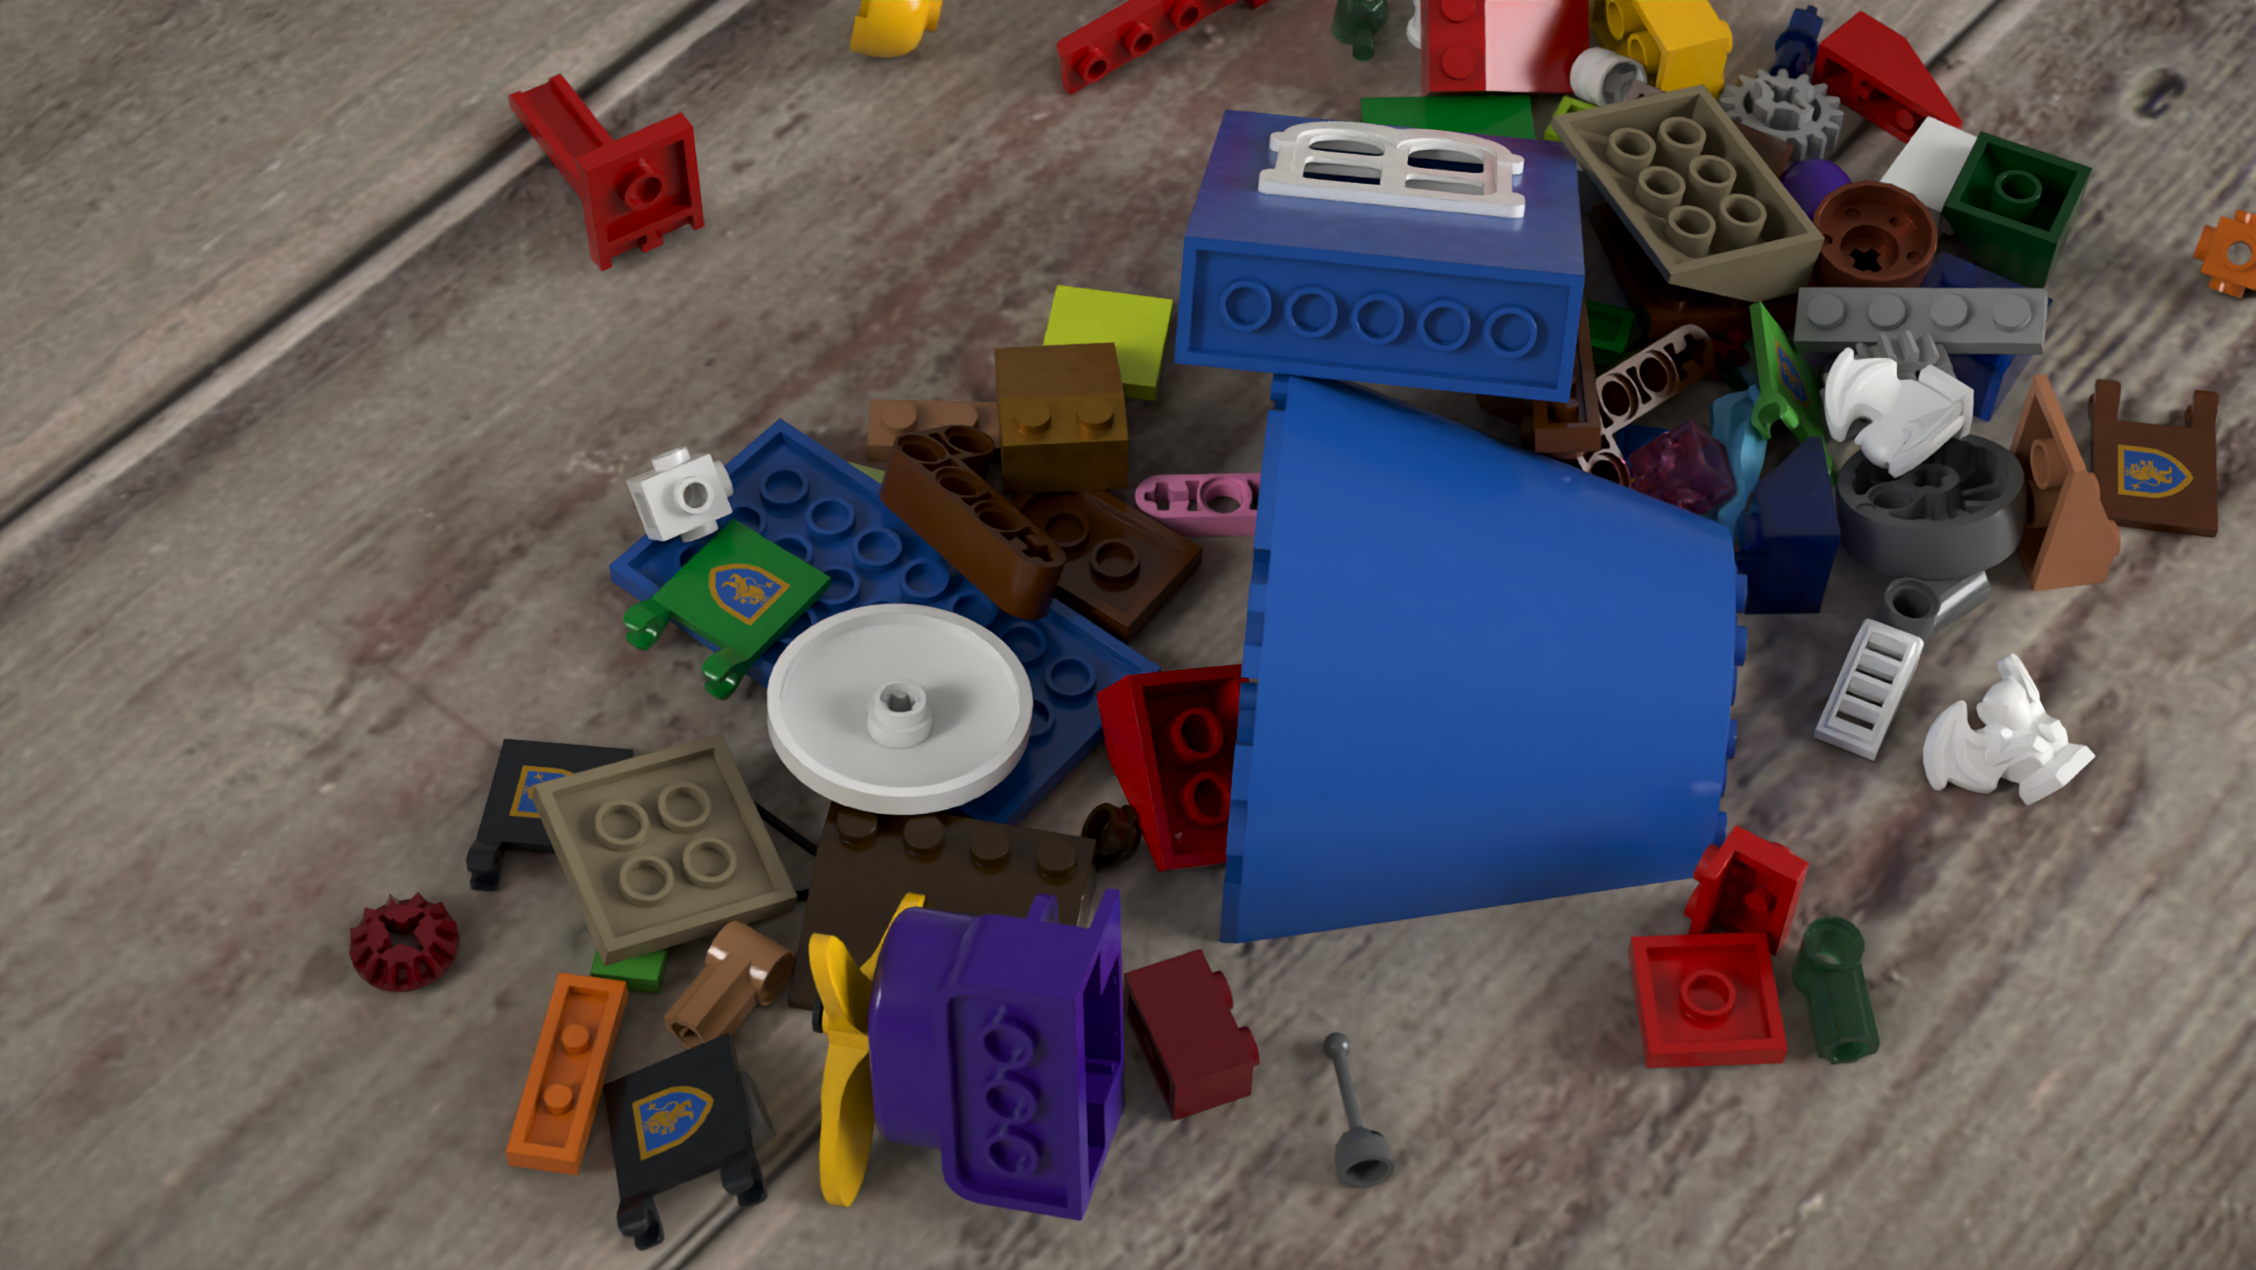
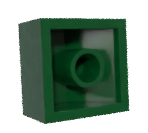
[1941,131,2092,288]

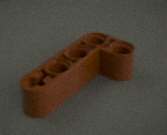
[1520,324,1715,488]
[879,424,1067,620]

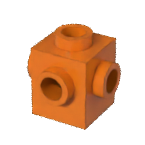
[2193,209,2256,299]

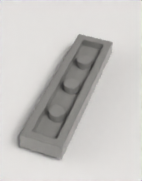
[1794,287,2048,355]

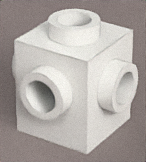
[626,446,733,542]

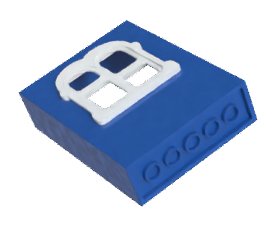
[1174,110,1585,403]

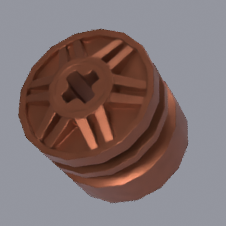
[1807,180,1938,288]

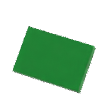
[1360,95,1536,139]

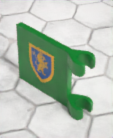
[623,519,832,700]

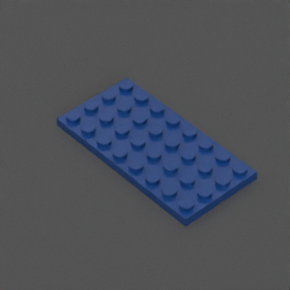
[609,418,1161,826]

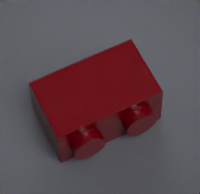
[1123,948,1260,1121]

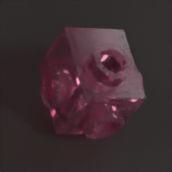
[1629,419,1737,515]

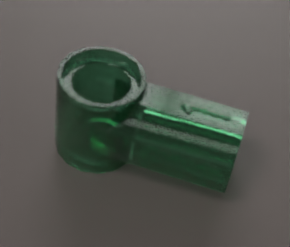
[1792,916,1880,1065]

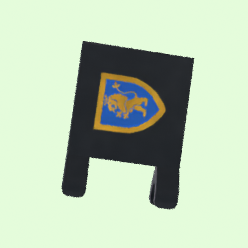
[466,739,634,891]
[603,1033,768,1251]

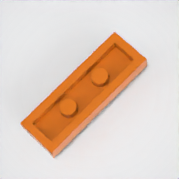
[505,972,629,1176]

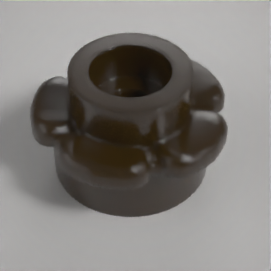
[1081,803,1142,867]

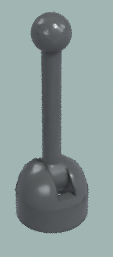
[1323,1032,1394,1188]

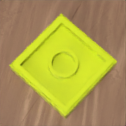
[1043,285,1173,401]

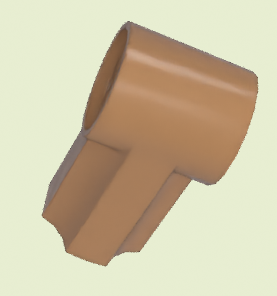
[664,920,796,1050]

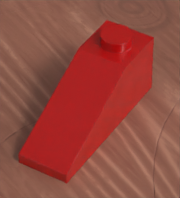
[1810,10,1963,144]

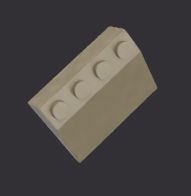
[1550,84,1825,303]

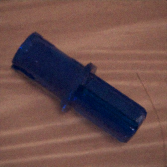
[1769,5,1824,79]

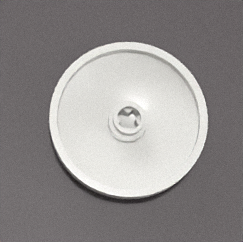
[767,604,1033,815]

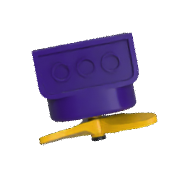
[809,888,1125,1221]

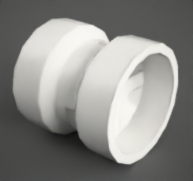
[1570,47,1647,106]

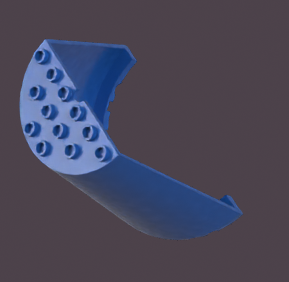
[1220,373,1747,944]

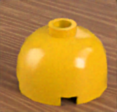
[850,0,943,58]

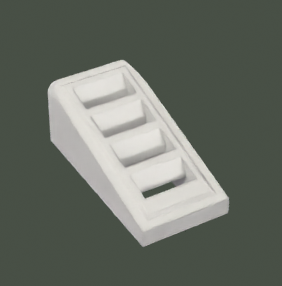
[1813,619,1924,761]

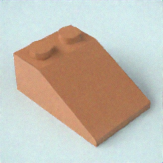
[2009,374,2121,592]

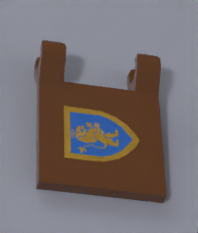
[2088,379,2219,538]

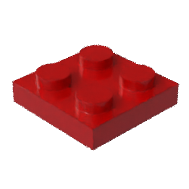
[1628,932,1788,1068]

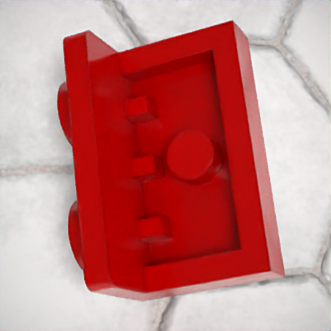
[1683,825,1809,956]

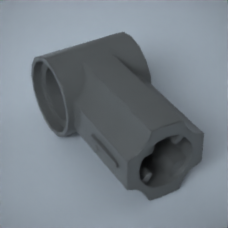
[1874,570,1992,653]

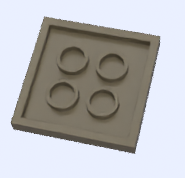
[532,734,798,966]

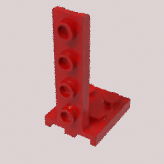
[1057,0,1270,95]
[508,74,705,272]

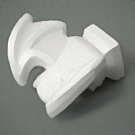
[1824,347,1974,478]
[1923,654,2095,806]

